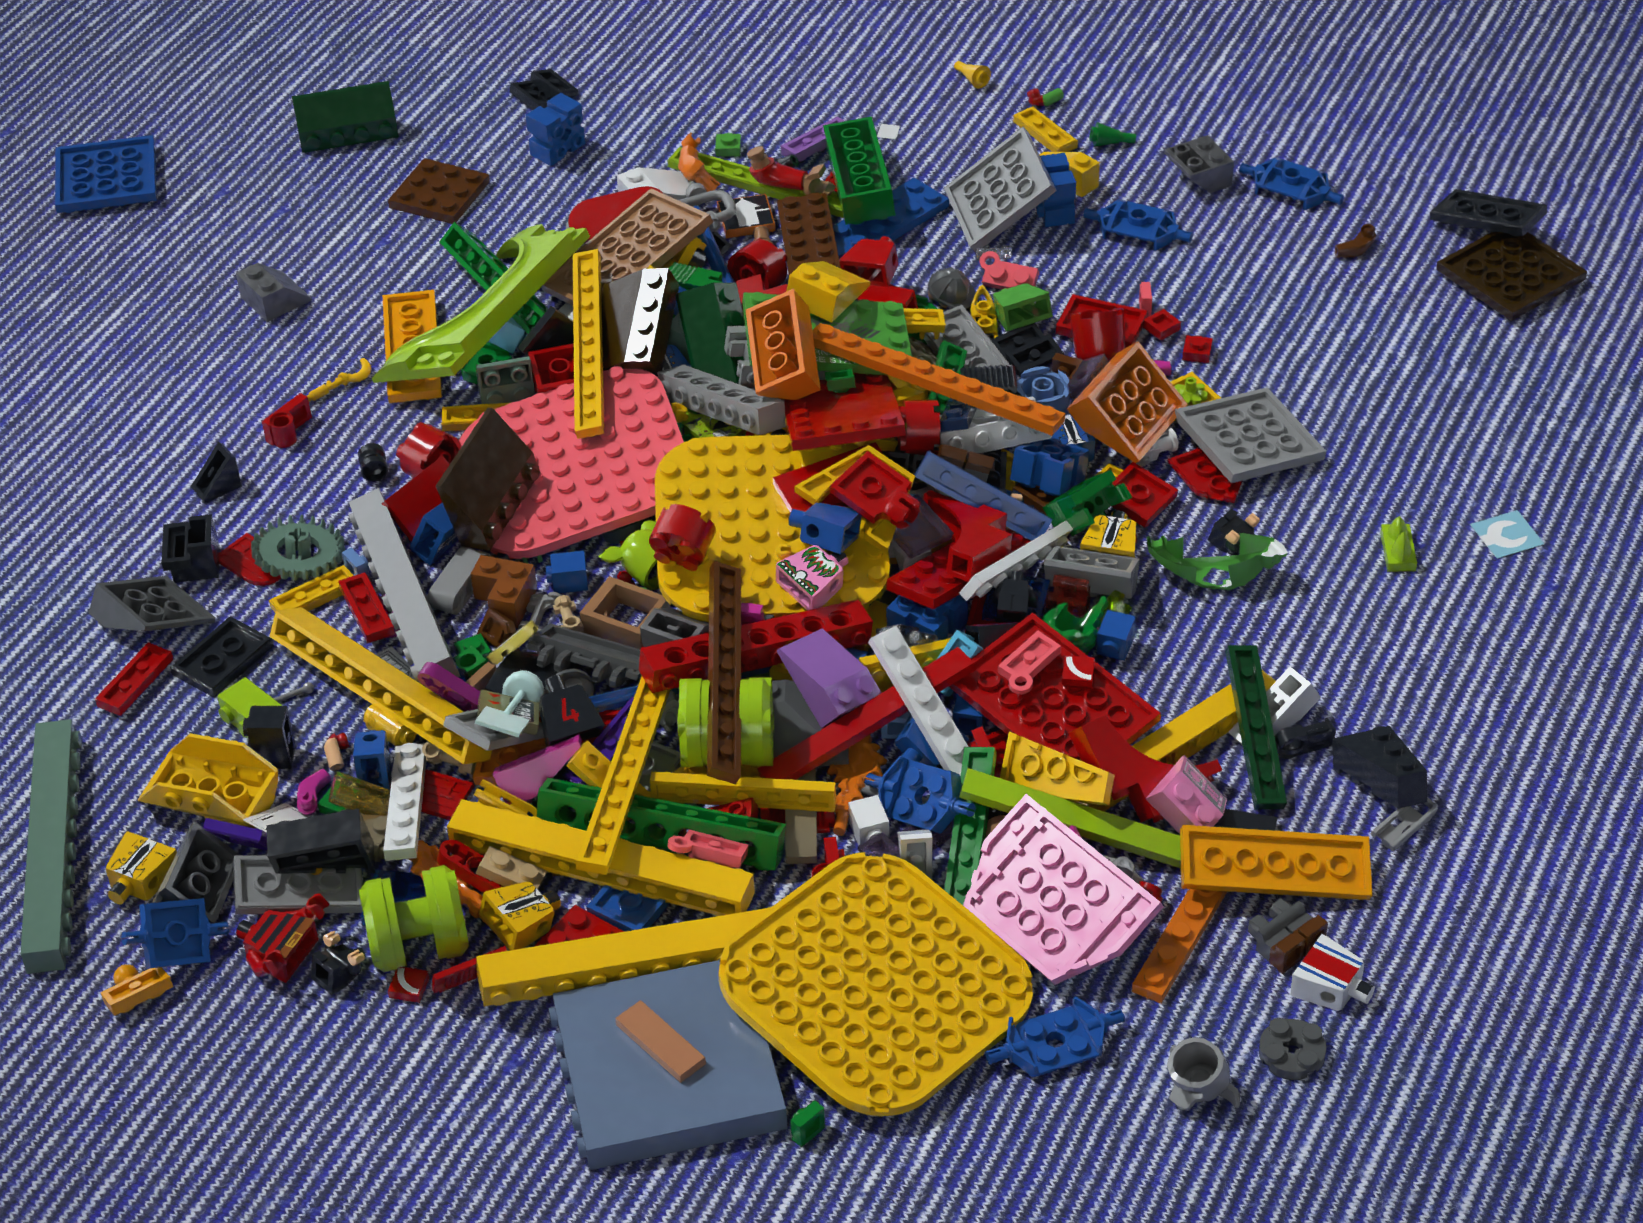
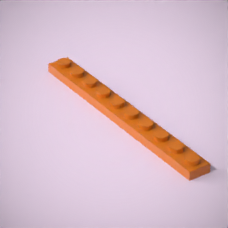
[812,323,1066,436]

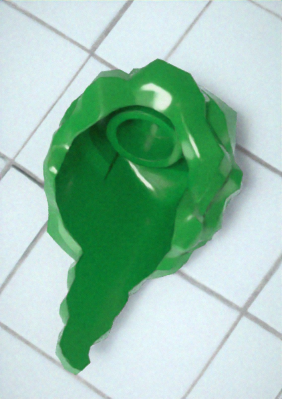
[1042,596,1109,655]

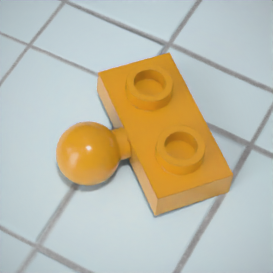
[100,964,174,1016]

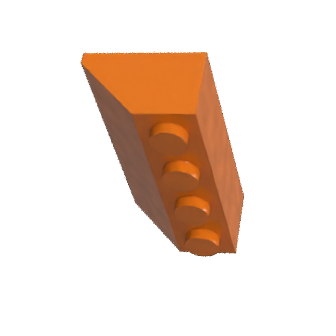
[746,289,821,400]

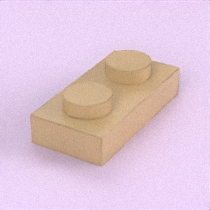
[476,846,547,890]

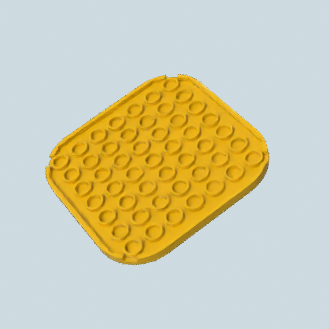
[655,435,890,622]
[718,852,1033,1116]

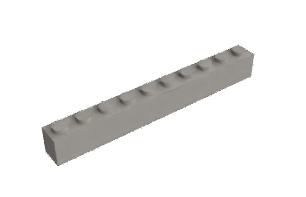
[348,488,460,690]

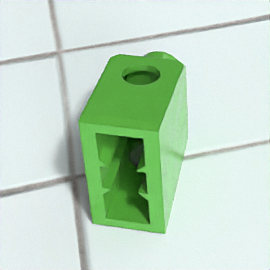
[993,283,1053,331]

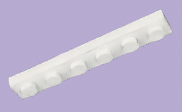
[959,521,1073,601]
[868,626,968,775]
[383,743,426,861]

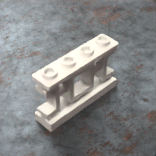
[934,396,1052,453]

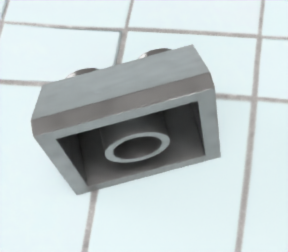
[236,263,311,322]

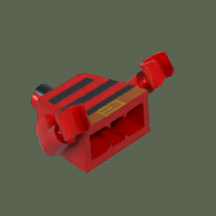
[236,893,330,983]

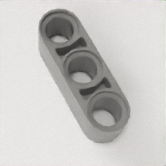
[427,546,491,615]

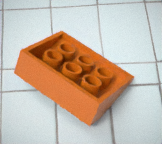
[1067,341,1188,463]

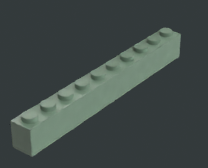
[20,719,82,974]

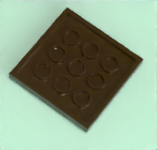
[1436,232,1587,321]

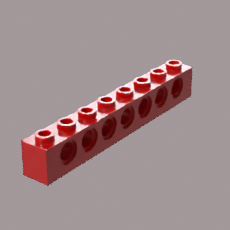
[639,599,873,693]

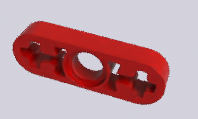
[436,840,504,893]

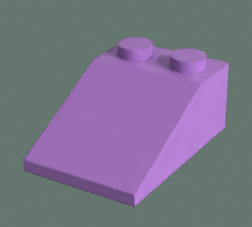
[777,629,882,728]

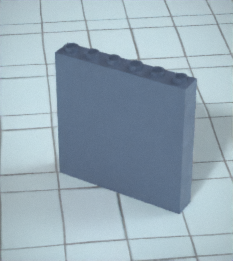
[548,960,788,1170]

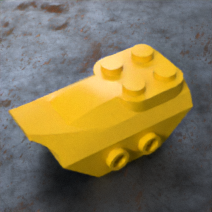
[138,733,278,828]

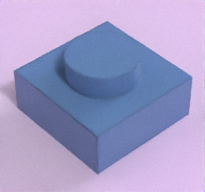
[342,547,370,578]

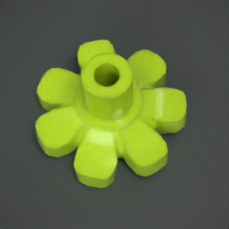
[1174,377,1208,407]

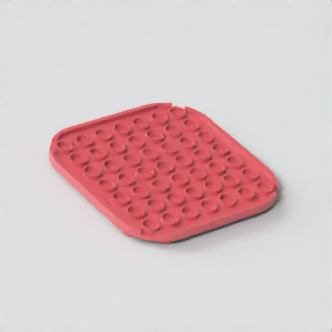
[459,366,684,559]

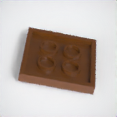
[388,158,490,224]

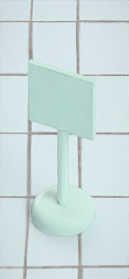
[475,670,544,738]

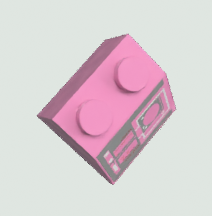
[1146,755,1227,834]

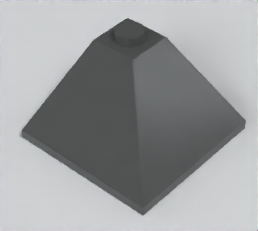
[89,576,216,631]
[772,679,849,767]

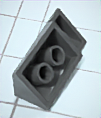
[152,822,240,923]

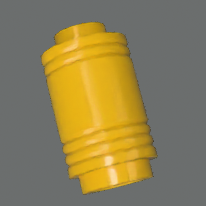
[363,704,416,746]

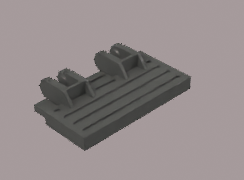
[527,623,642,689]

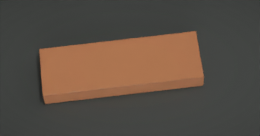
[615,1000,706,1083]

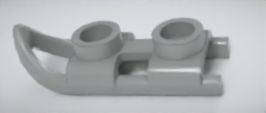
[1370,797,1438,851]

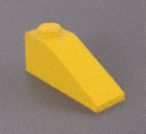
[1040,152,1100,197]

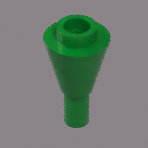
[1089,122,1136,147]

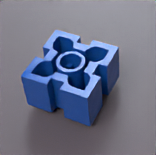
[526,93,586,166]
[1036,153,1076,227]
[1010,437,1090,496]
[886,594,968,646]

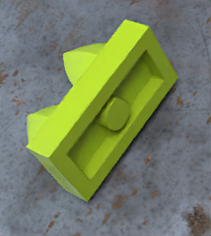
[1380,516,1417,572]

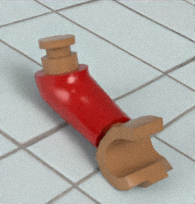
[747,146,836,196]

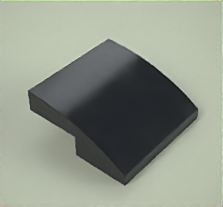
[509,69,578,110]
[991,323,1064,376]

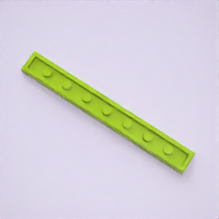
[667,147,844,218]
[959,768,1181,868]

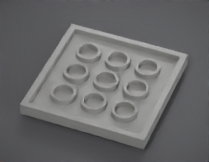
[944,127,1057,253]
[1175,387,1326,483]

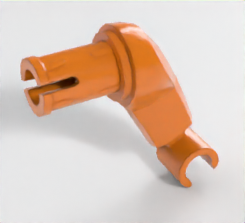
[678,132,720,192]

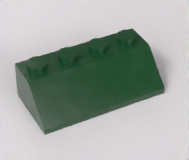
[292,81,399,153]
[675,283,752,389]

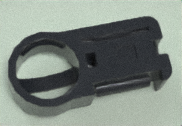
[1274,718,1336,759]

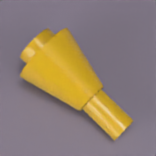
[954,61,991,89]

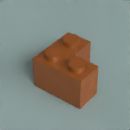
[470,555,538,628]

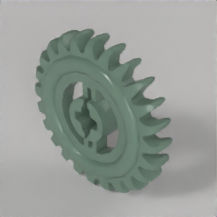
[251,514,345,581]

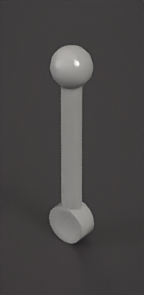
[273,682,314,702]

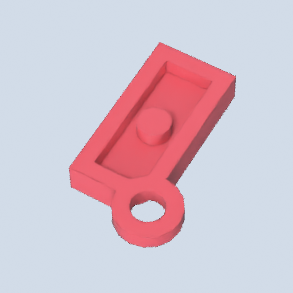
[979,251,1039,290]
[998,630,1061,695]
[667,829,749,868]

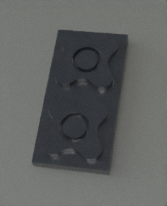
[1430,189,1547,237]

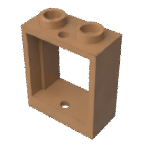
[580,576,670,649]

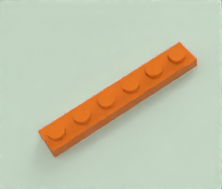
[1132,889,1227,1004]

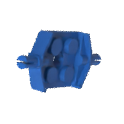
[1239,157,1344,210]
[1083,199,1193,251]
[865,756,976,834]
[985,997,1125,1077]

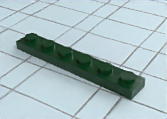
[1225,645,1287,810]

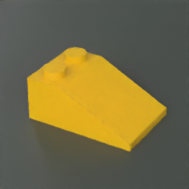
[786,261,870,323]

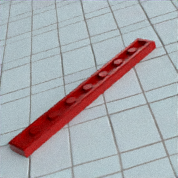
[757,647,976,780]

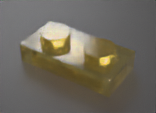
[328,771,390,816]

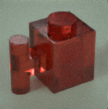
[1046,575,1091,618]

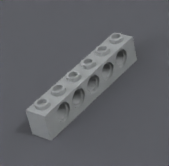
[658,364,786,435]

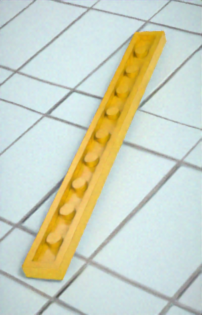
[573,249,604,439]
[576,676,671,875]

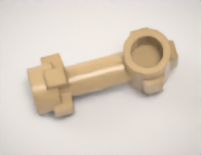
[553,595,584,633]
[422,741,476,775]

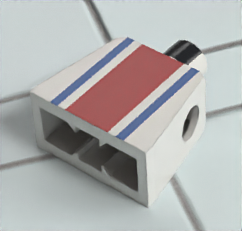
[1290,934,1375,1011]

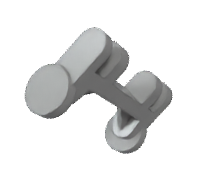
[516,592,561,641]

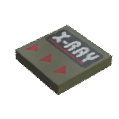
[477,689,539,735]

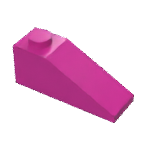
[493,734,582,805]

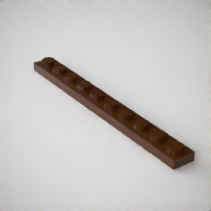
[707,560,741,784]

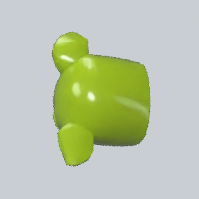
[598,520,659,590]

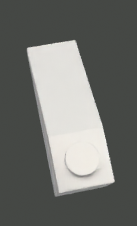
[1228,667,1321,744]

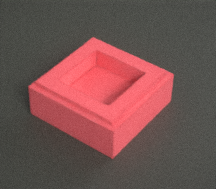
[1139,282,1152,317]

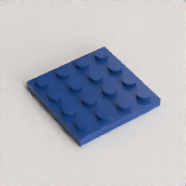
[55,135,157,213]

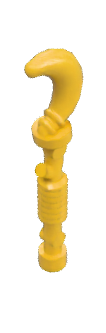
[307,358,372,402]

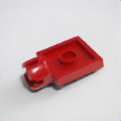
[830,451,921,530]

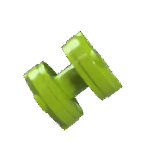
[677,677,774,767]
[359,865,469,972]

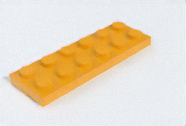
[382,290,442,403]
[1180,825,1373,900]

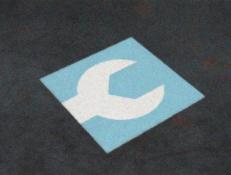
[1470,510,1544,559]

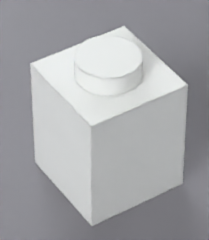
[848,795,890,849]

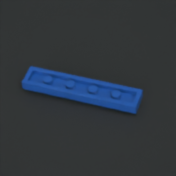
[914,451,1052,541]

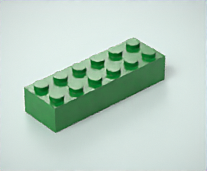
[823,116,896,225]

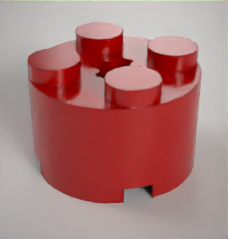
[727,238,787,290]
[897,400,940,456]
[396,422,462,478]
[649,504,716,571]

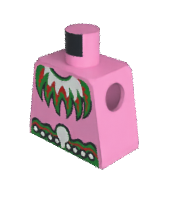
[776,545,848,610]

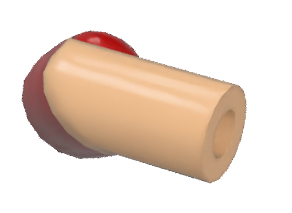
[324,733,349,771]

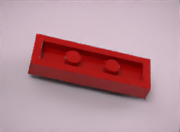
[338,572,395,644]
[95,642,173,716]

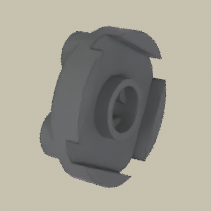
[1259,1018,1326,1080]

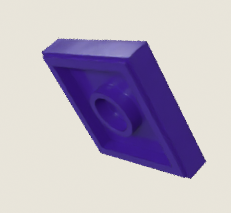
[203,818,267,851]

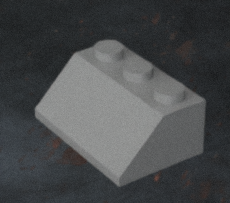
[1044,546,1140,601]

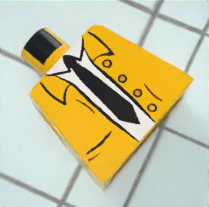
[1080,510,1136,558]
[106,831,177,905]
[479,882,561,950]

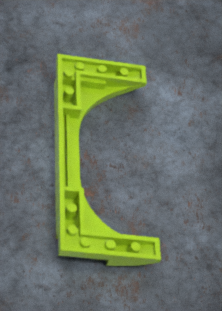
[372,224,590,383]

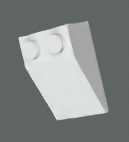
[617,167,695,207]

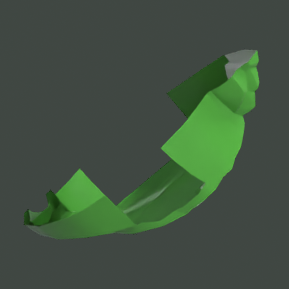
[1147,533,1288,590]

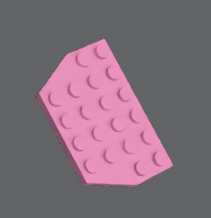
[963,794,1164,985]

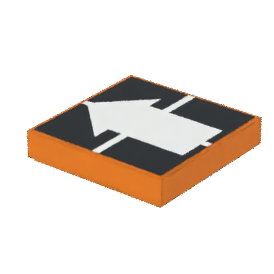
[717,194,775,238]

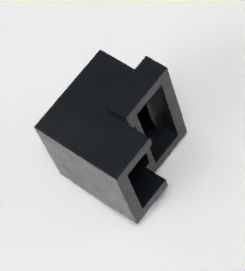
[161,514,220,583]

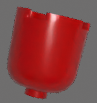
[1070,309,1126,365]

